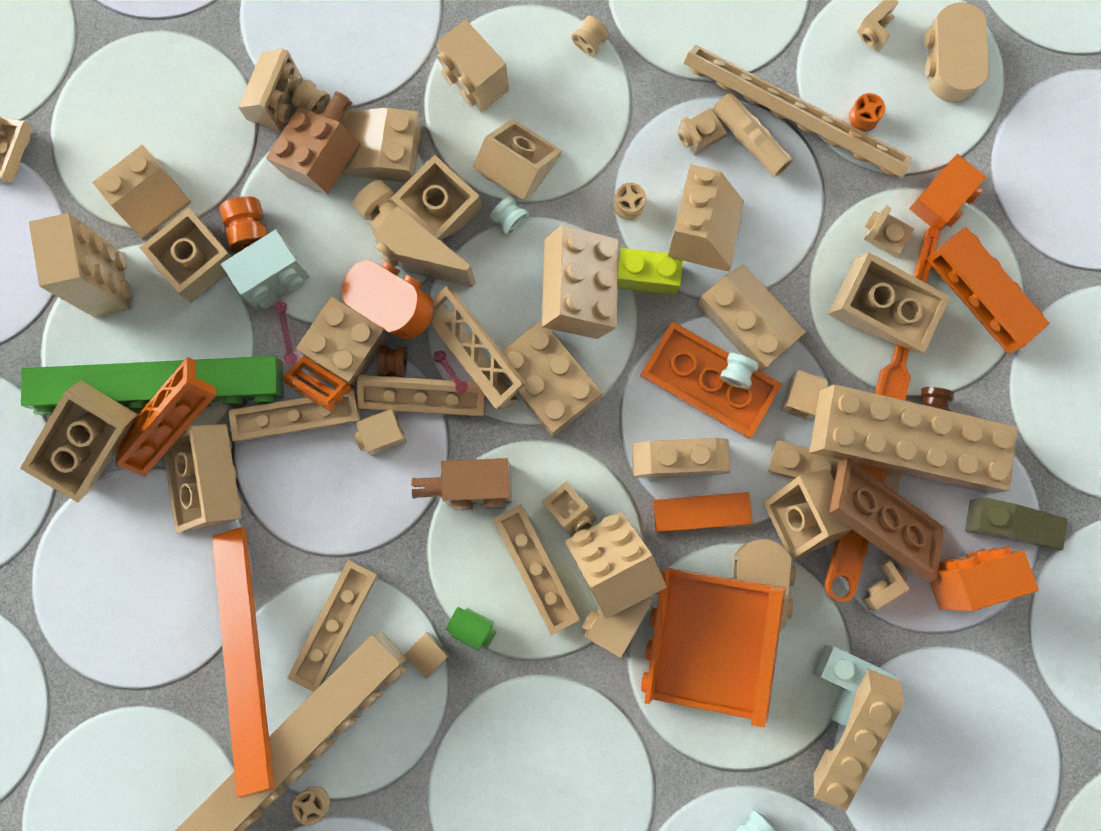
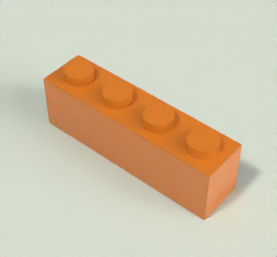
[926,227,1050,354]

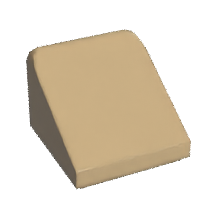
[405,632,450,679]

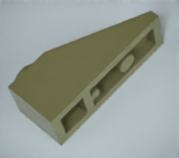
[965,497,1068,550]

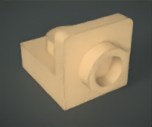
[857,0,899,52]
[678,108,727,155]
[864,205,914,257]
[542,481,597,538]
[862,561,910,610]

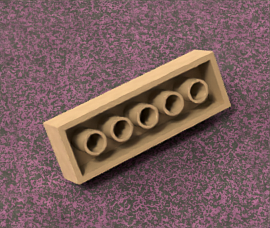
[809,384,1018,494]

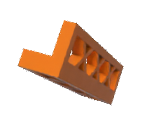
[115,357,216,477]

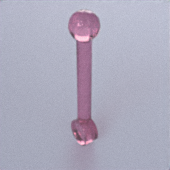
[275,301,297,365]
[434,351,468,393]

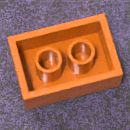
[930,546,1039,611]

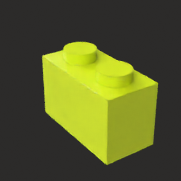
[617,248,683,295]

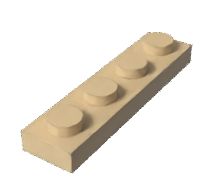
[357,375,485,416]
[228,389,360,443]
[768,440,902,493]
[493,504,580,635]
[287,560,379,692]

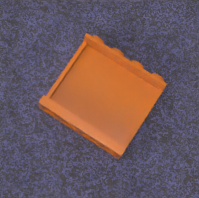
[641,567,786,728]

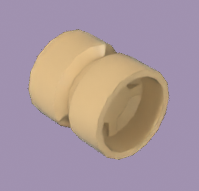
[353,179,397,231]

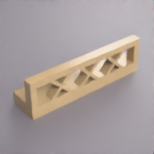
[430,286,526,409]

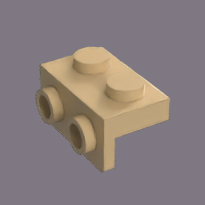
[0,117,33,183]

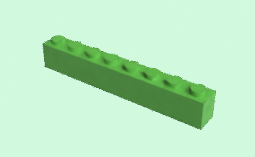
[21,356,284,415]

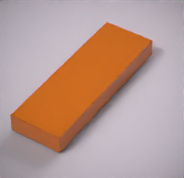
[653,492,753,532]

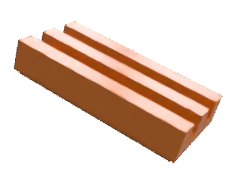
[282,356,352,412]

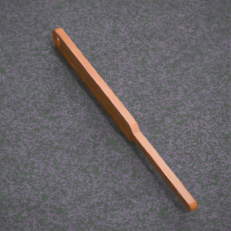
[824,226,940,602]

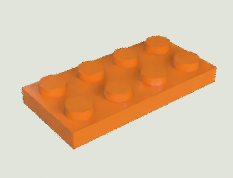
[640,321,782,440]

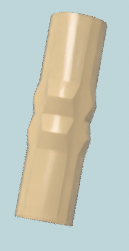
[713,92,793,178]

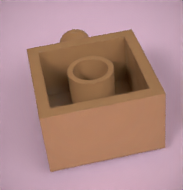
[266,91,360,195]
[411,458,512,511]

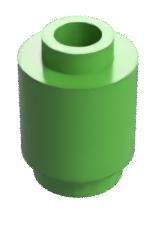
[446,607,497,651]

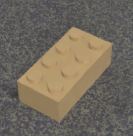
[29,213,132,318]

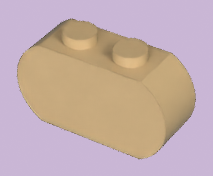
[924,3,989,103]
[632,438,731,478]
[732,539,796,632]

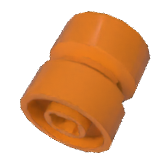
[220,196,268,252]

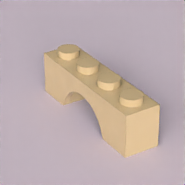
[813,669,905,811]

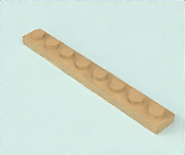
[683,45,912,178]

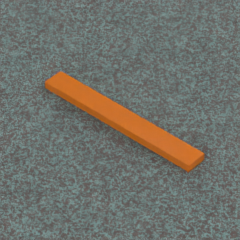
[212,527,275,798]

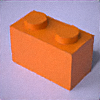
[909,154,987,230]

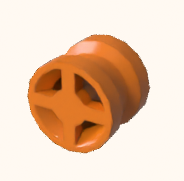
[849,93,886,132]

